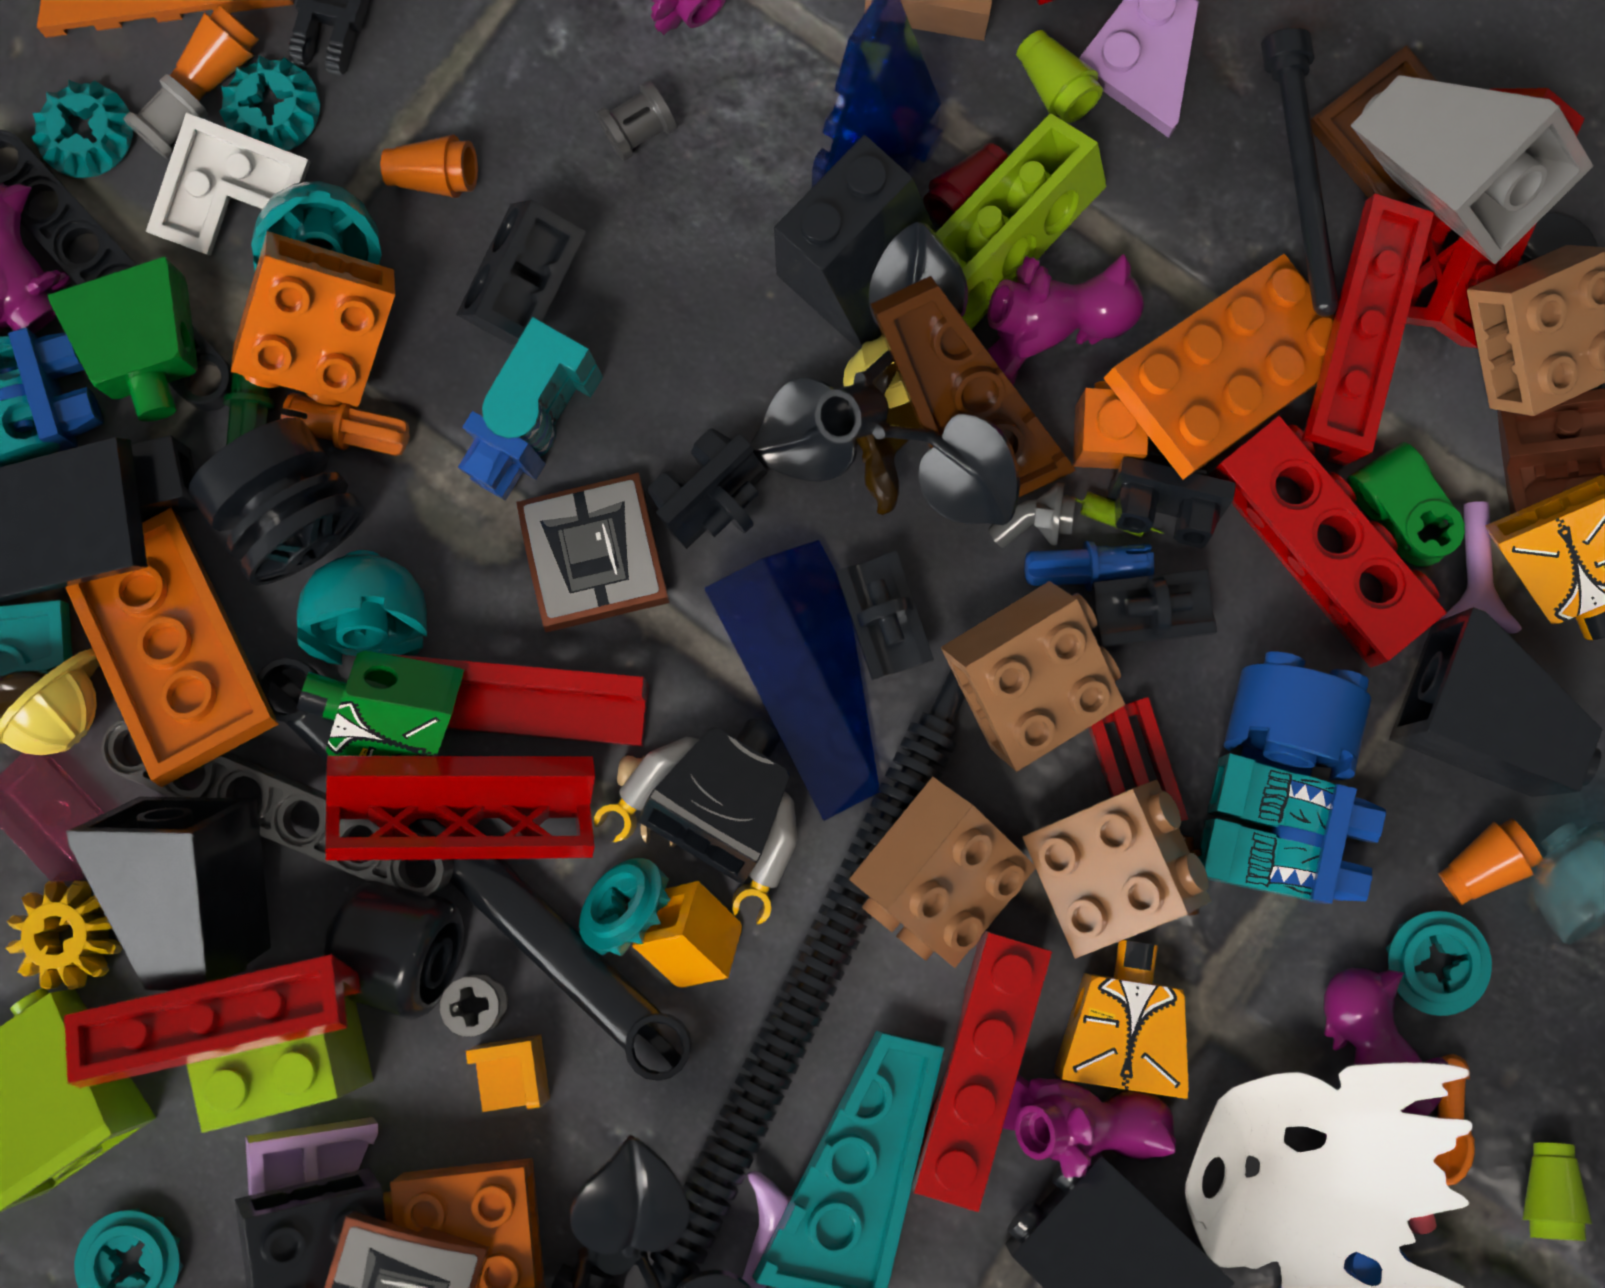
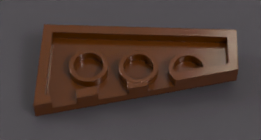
[870,276,1076,524]

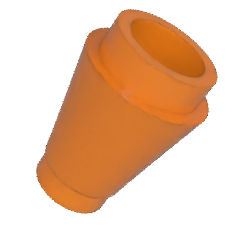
[170,5,259,101]
[380,135,478,198]
[1438,818,1543,906]

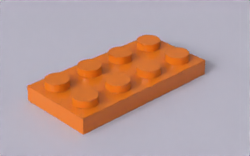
[1103,254,1335,480]
[65,508,279,788]

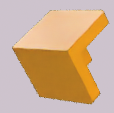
[632,881,742,988]
[466,1035,550,1112]

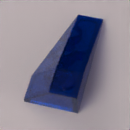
[812,0,944,187]
[704,540,879,821]

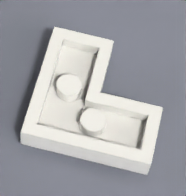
[146,113,310,256]

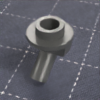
[988,483,1076,548]

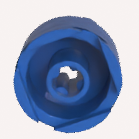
[1224,651,1372,780]

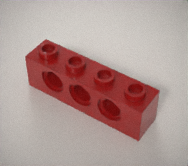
[1208,416,1447,668]

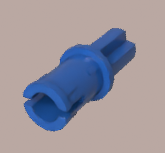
[1024,541,1155,591]

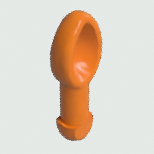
[1433,1054,1475,1186]

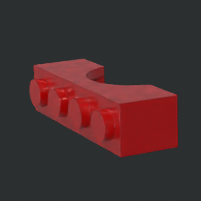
[912,931,1052,1213]

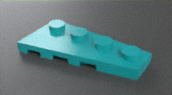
[752,1030,944,1288]

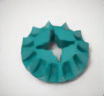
[219,55,320,151]
[31,80,133,178]
[579,858,670,956]
[1386,911,1492,1016]
[74,1208,184,1288]

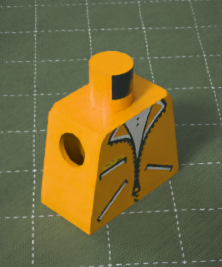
[1485,474,1605,640]
[1054,940,1189,1099]

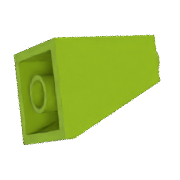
[0,988,156,1212]
[187,998,373,1133]

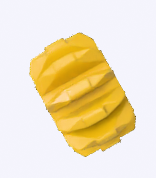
[5,880,123,990]

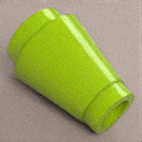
[1016,30,1103,123]
[1522,1143,1592,1241]

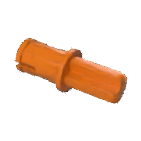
[280,392,410,456]

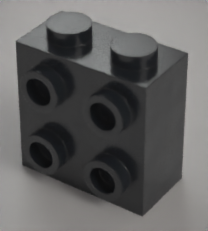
[235,1168,386,1288]

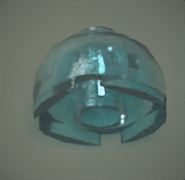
[1532,822,1605,945]

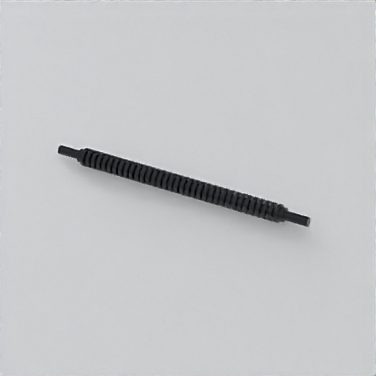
[649,670,965,1288]

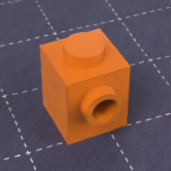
[1073,381,1148,469]

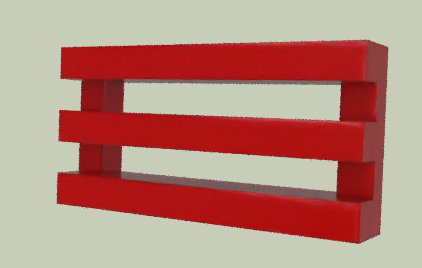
[1088,697,1188,821]

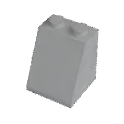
[1350,75,1593,264]

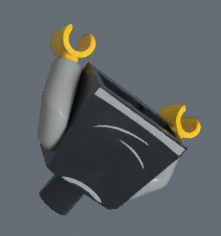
[594,719,797,924]

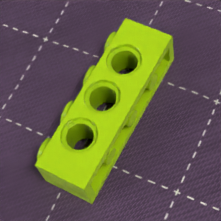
[936,113,1106,330]

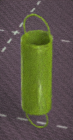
[1065,491,1164,537]

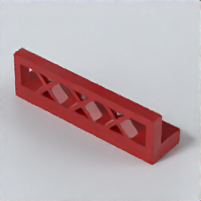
[1406,88,1585,348]
[1303,194,1434,466]
[388,654,650,747]
[325,756,595,861]
[64,955,361,1088]

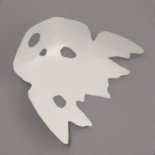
[1185,1063,1472,1288]

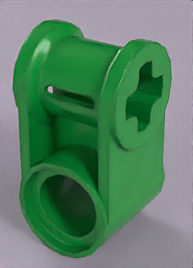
[1347,442,1465,568]

